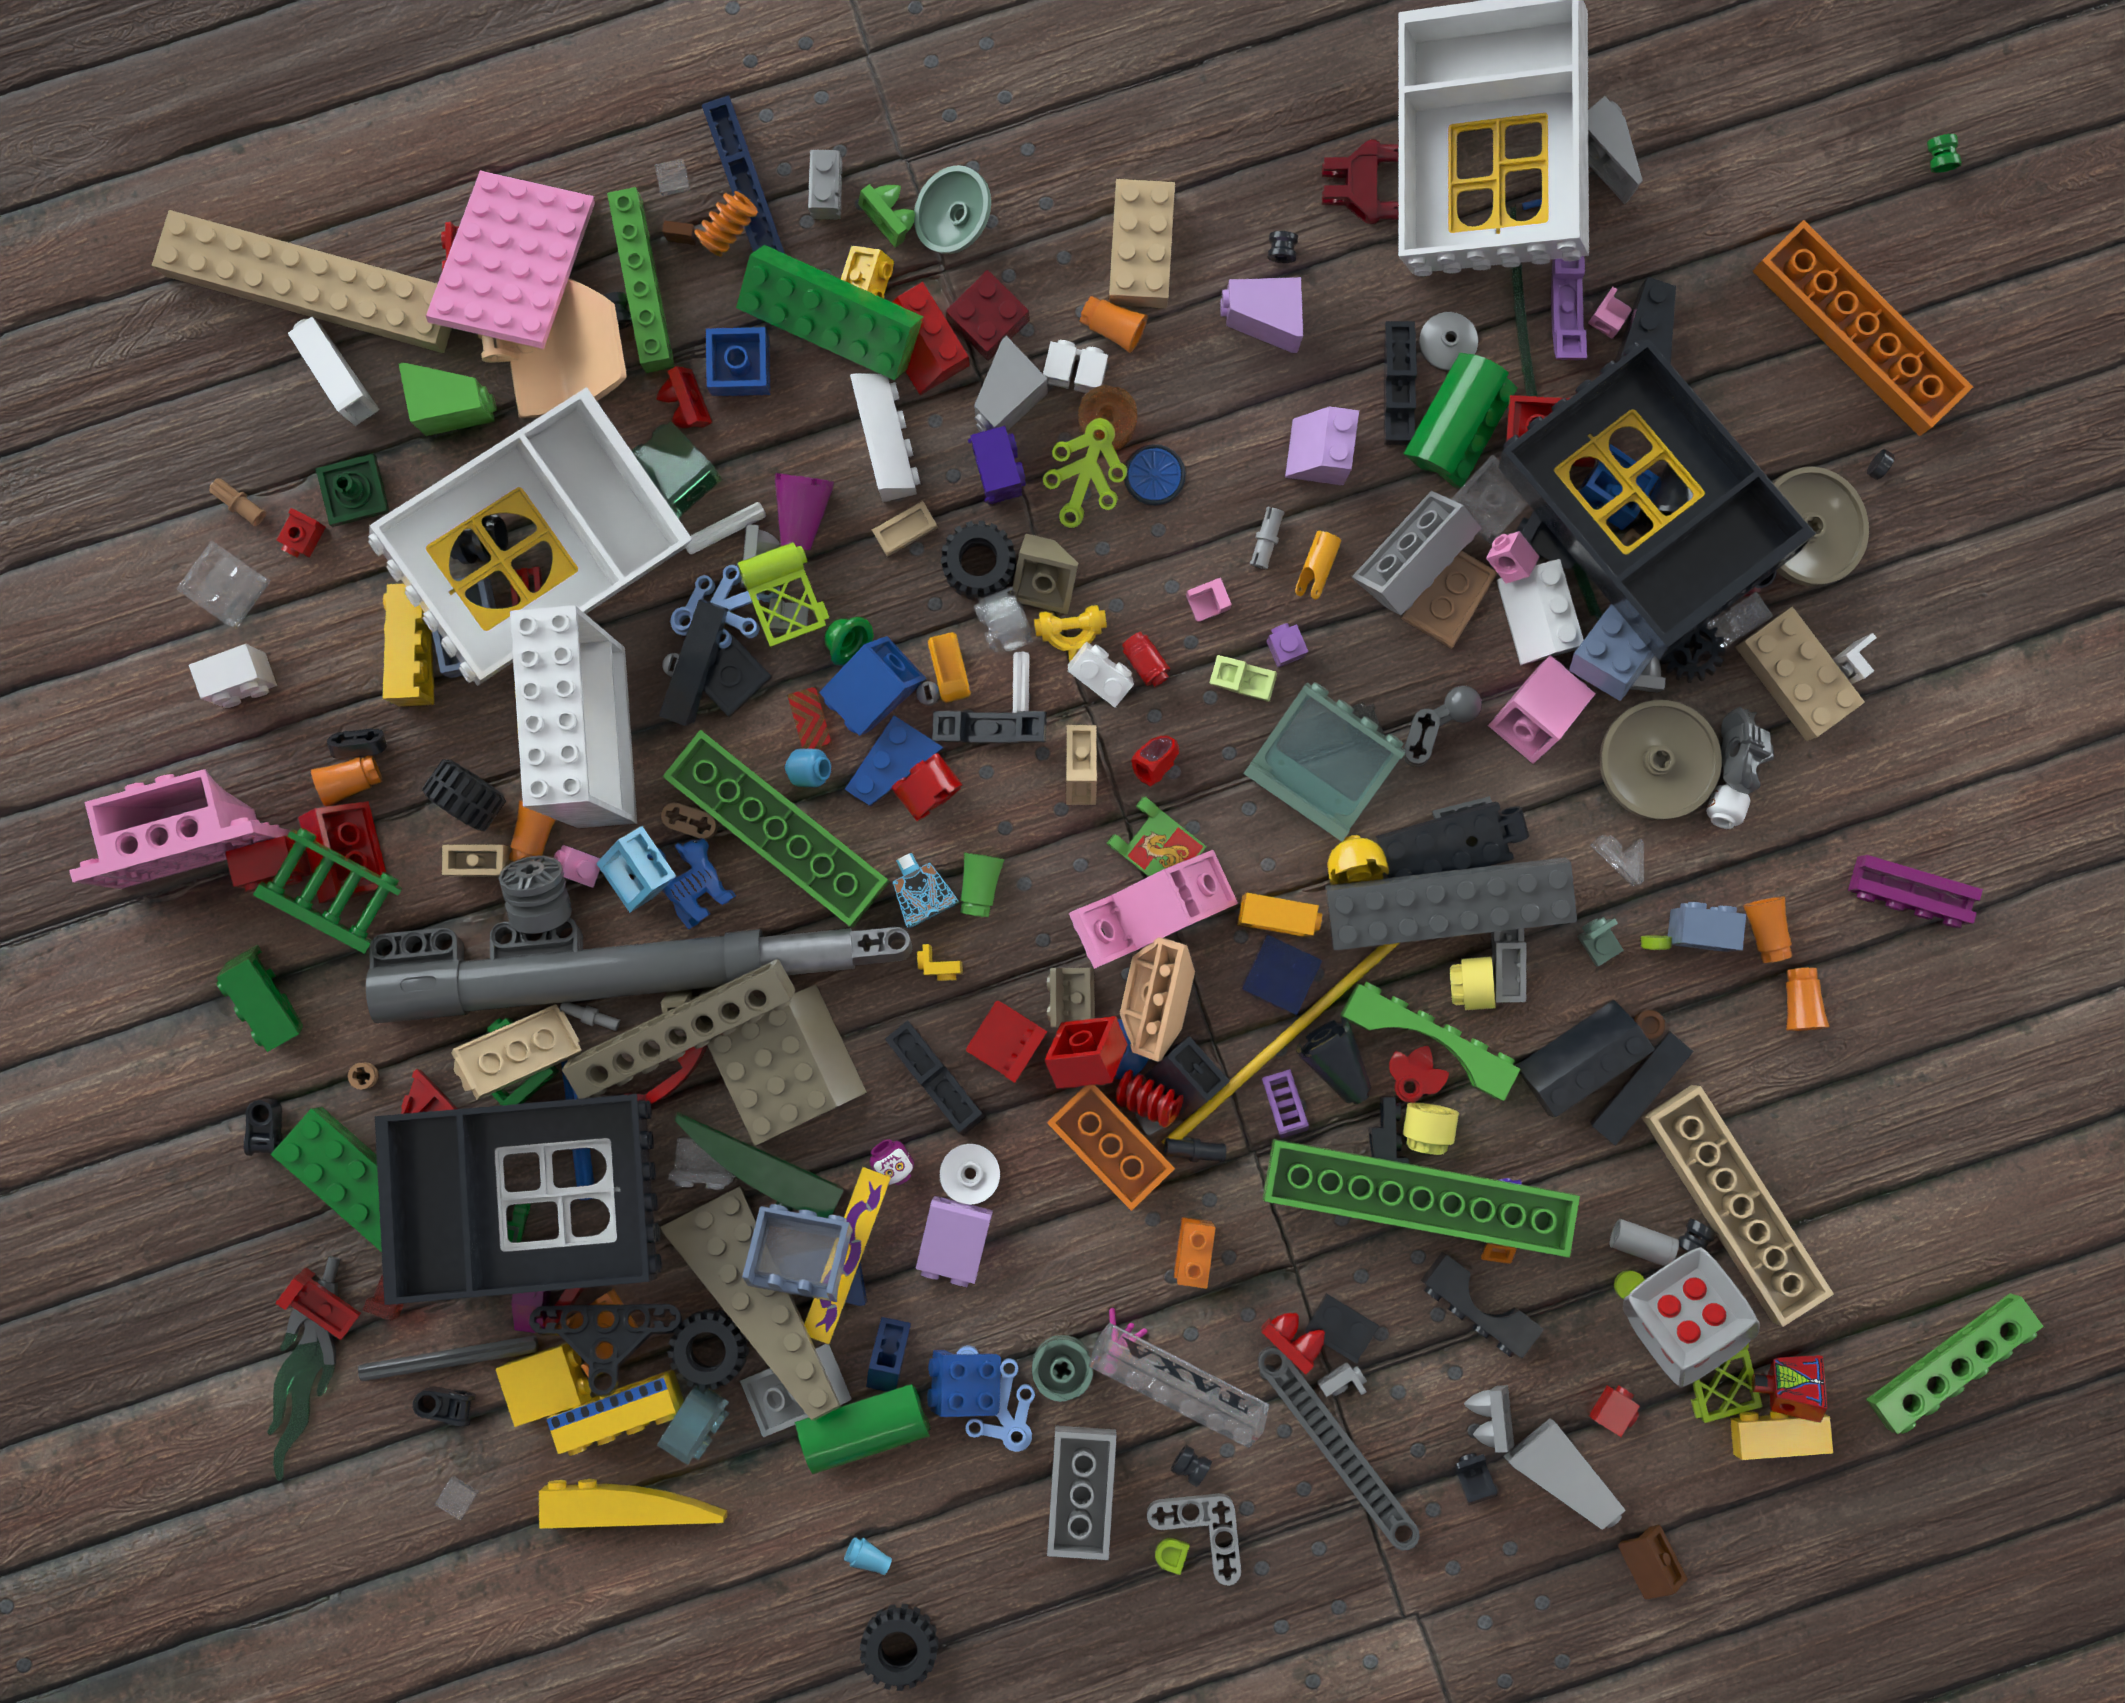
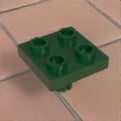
[316,454,390,527]

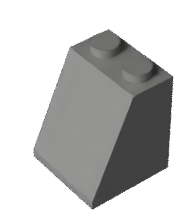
[974,336,1048,432]

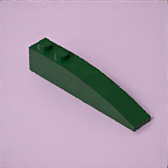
[675,1112,844,1218]

